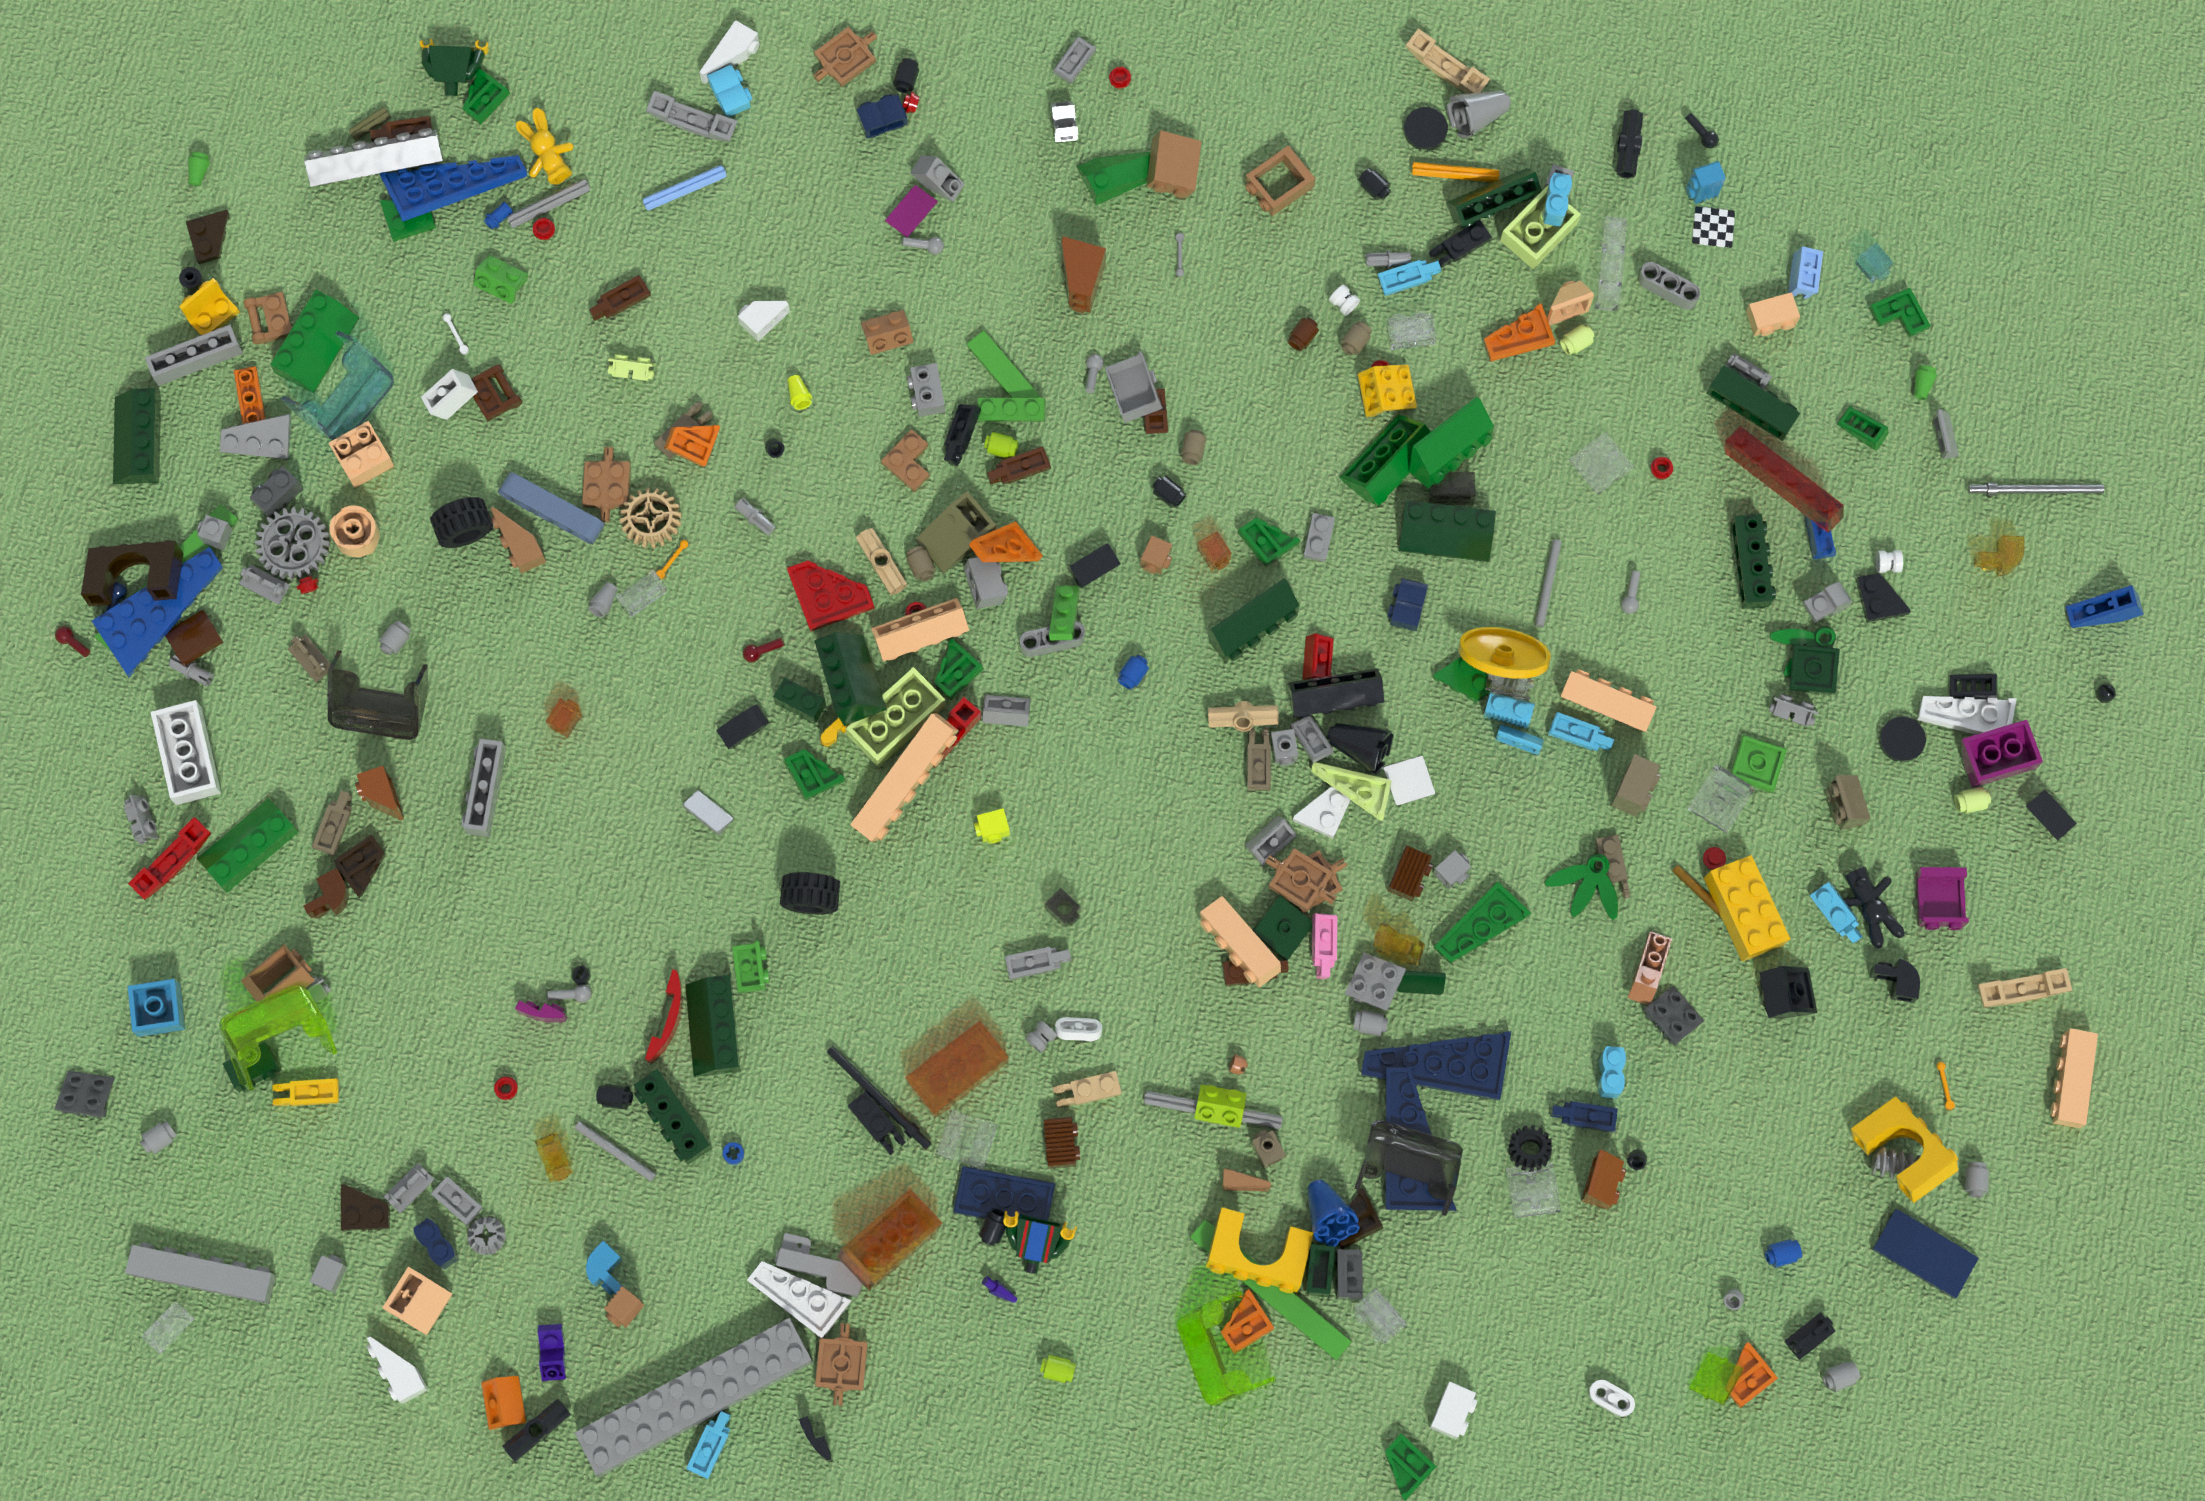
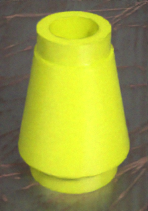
[787,375,812,410]

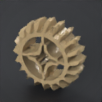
[620,488,682,549]

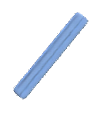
[643,165,726,210]

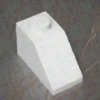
[738,301,790,342]

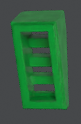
[1837,406,1889,451]

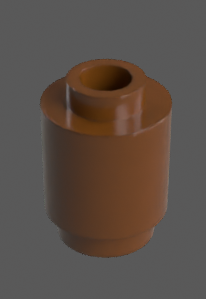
[1287,317,1319,352]

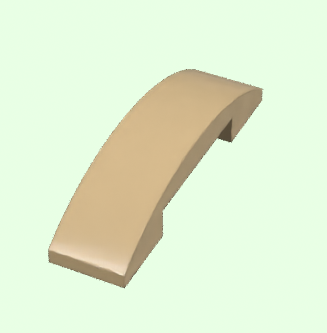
[1405,28,1490,94]
[1977,968,2072,1008]

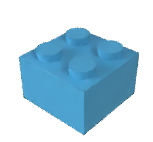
[128,979,185,1037]

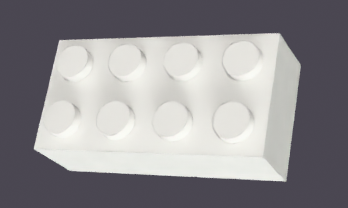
[151,700,221,805]

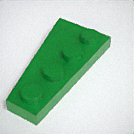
[1434,882,1532,964]

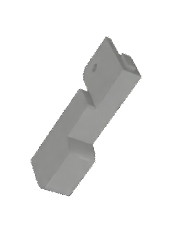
[775,1233,866,1298]

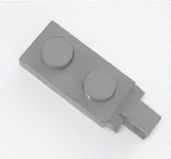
[1005,947,1071,980]

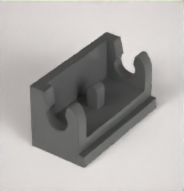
[1336,1249,1363,1300]

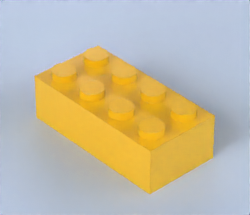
[1703,855,1790,962]

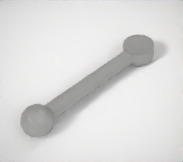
[1175,233,1184,277]

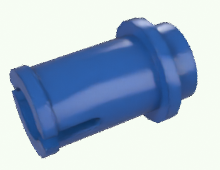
[484,202,513,230]

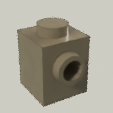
[1251,1130,1286,1169]

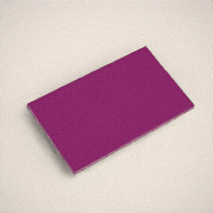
[885,185,938,237]

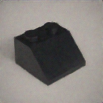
[1760,966,1818,1019]

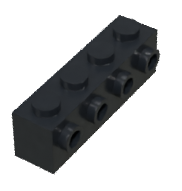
[1288,668,1384,717]

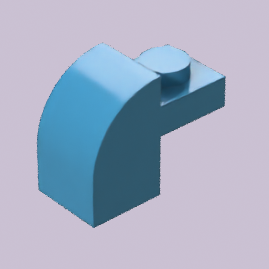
[586,1241,622,1295]

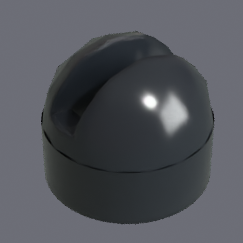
[765,438,784,458]
[2096,684,2116,703]
[571,966,591,985]
[1627,1149,1647,1170]

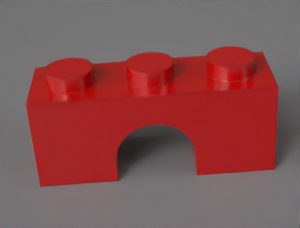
[933,697,981,768]

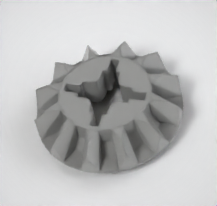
[467,1217,506,1255]

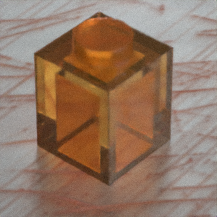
[1197,531,1232,571]
[546,698,582,738]

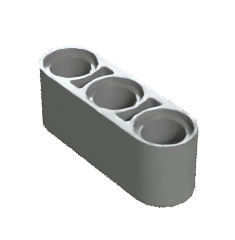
[1638,262,1700,310]
[1020,621,1085,657]

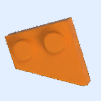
[664,425,721,467]
[1221,1289,1274,1354]
[1725,1342,1778,1408]

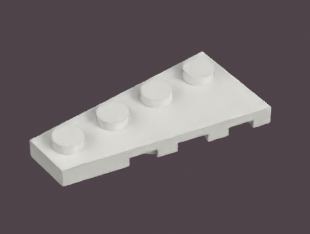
[1917,696,2017,735]
[747,1261,852,1339]

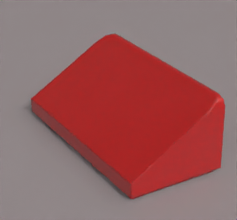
[1302,633,1334,680]

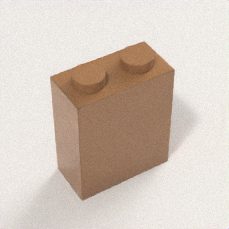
[1146,130,1202,198]

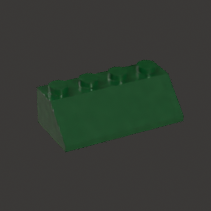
[113,388,161,484]
[1399,500,1496,562]
[1209,578,1300,663]
[814,632,887,726]
[685,975,741,1077]

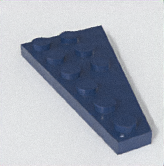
[1361,1031,1511,1101]
[1385,1067,1457,1211]

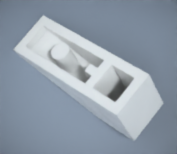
[699,20,760,83]

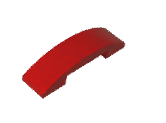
[128,817,211,900]
[645,969,683,1064]

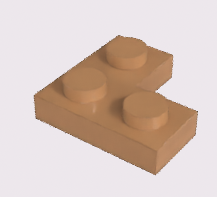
[881,429,930,493]

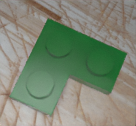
[1869,288,1931,337]

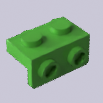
[474,255,528,304]
[732,940,770,994]

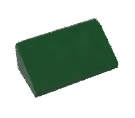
[1397,971,1446,995]

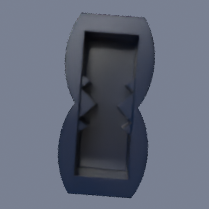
[856,94,908,139]
[1387,578,1428,632]
[413,1218,459,1270]

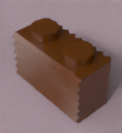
[1387,845,1433,902]
[1044,1117,1080,1169]

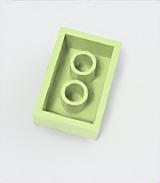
[1500,185,1581,269]

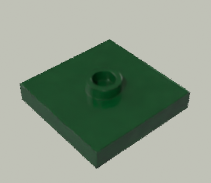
[1789,644,1840,695]
[1252,895,1312,961]

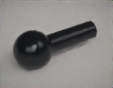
[1685,113,1719,149]

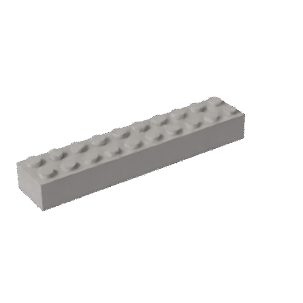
[574,1318,813,1478]

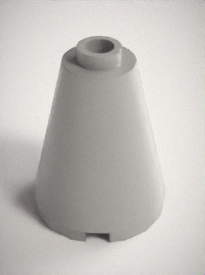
[1447,91,1511,139]

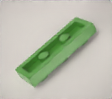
[978,398,1046,422]
[1049,586,1080,640]

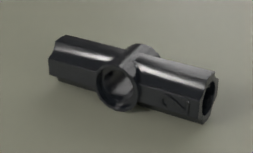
[1616,109,1643,179]
[502,1399,572,1463]

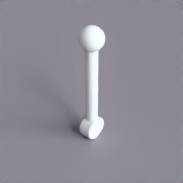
[443,313,469,355]

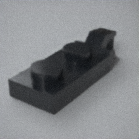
[944,404,981,466]

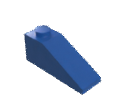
[2066,585,2144,628]

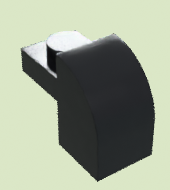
[1870,959,1920,1003]

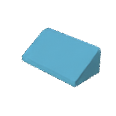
[1495,724,1544,755]

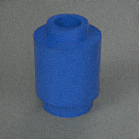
[1117,655,1149,690]
[1765,1239,1802,1268]

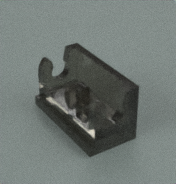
[1428,472,1476,505]

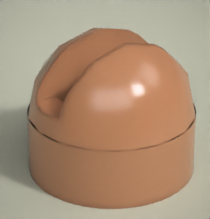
[1229,1054,1248,1075]

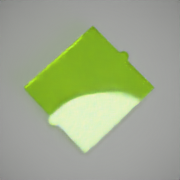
[1689,1352,1743,1406]

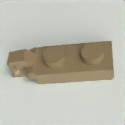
[312,790,352,856]

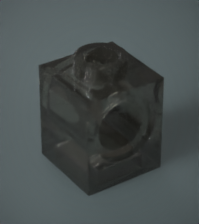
[1045,888,1081,928]

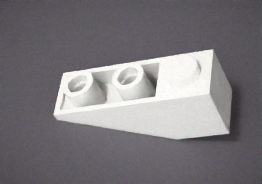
[366,1337,428,1404]

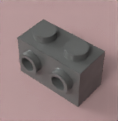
[250,466,303,519]

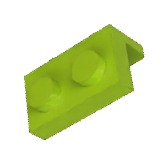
[1194,1084,1247,1128]

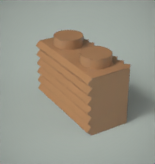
[604,1287,644,1328]

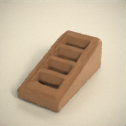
[1222,1168,1271,1192]

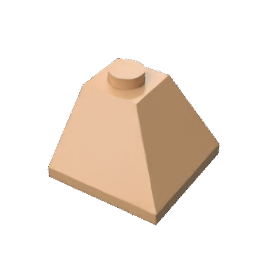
[1547,280,1594,326]

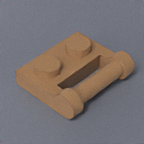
[243,292,292,344]

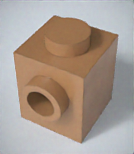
[1140,536,1173,575]

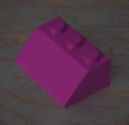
[1961,719,2043,788]

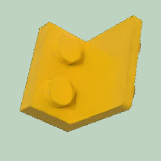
[179,278,240,335]
[1358,365,1417,417]

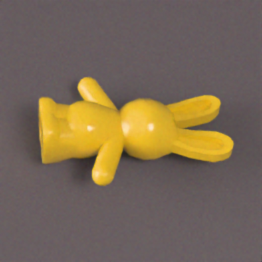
[516,108,574,185]

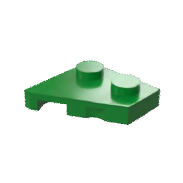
[1433,657,1495,702]
[1384,1434,1437,1501]

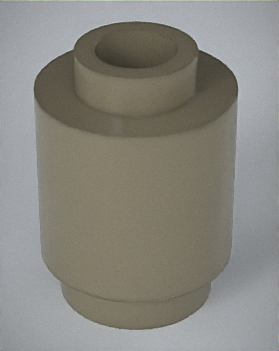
[1340,321,1372,356]
[1180,430,1207,465]
[906,546,936,582]

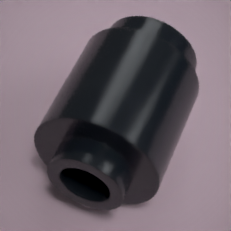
[893,58,919,93]
[1358,168,1391,200]
[179,267,205,295]
[1152,476,1187,508]
[596,1084,633,1110]
[978,1208,1008,1245]

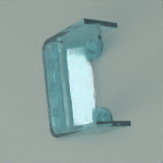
[281,331,394,441]

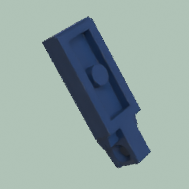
[1550,1101,1618,1133]

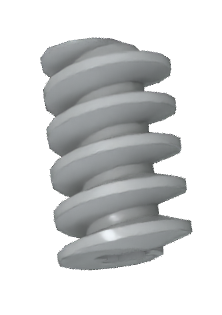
[1871,1146,1921,1179]

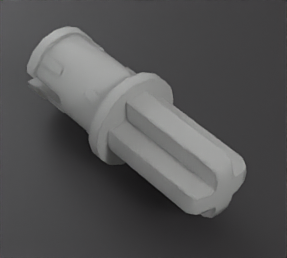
[1365,250,1411,268]
[735,498,776,535]
[169,655,214,687]

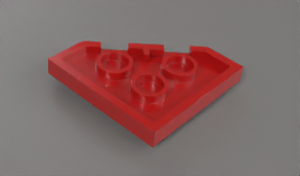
[787,560,875,632]

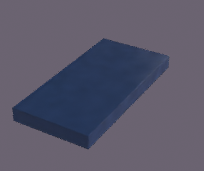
[953,1166,1055,1220]
[1872,1209,1979,1299]

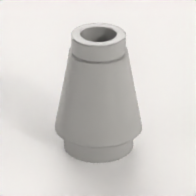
[588,583,618,618]

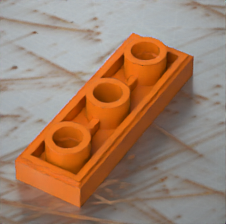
[234,366,266,424]

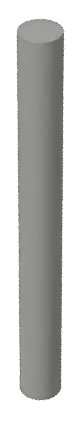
[1535,539,1562,628]
[574,1121,657,1182]

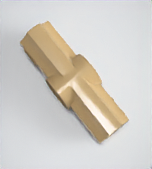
[856,528,907,596]
[1208,701,1279,732]

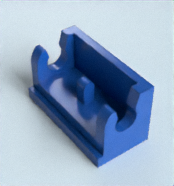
[1805,508,1836,559]

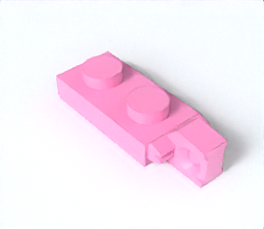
[1312,913,1337,980]

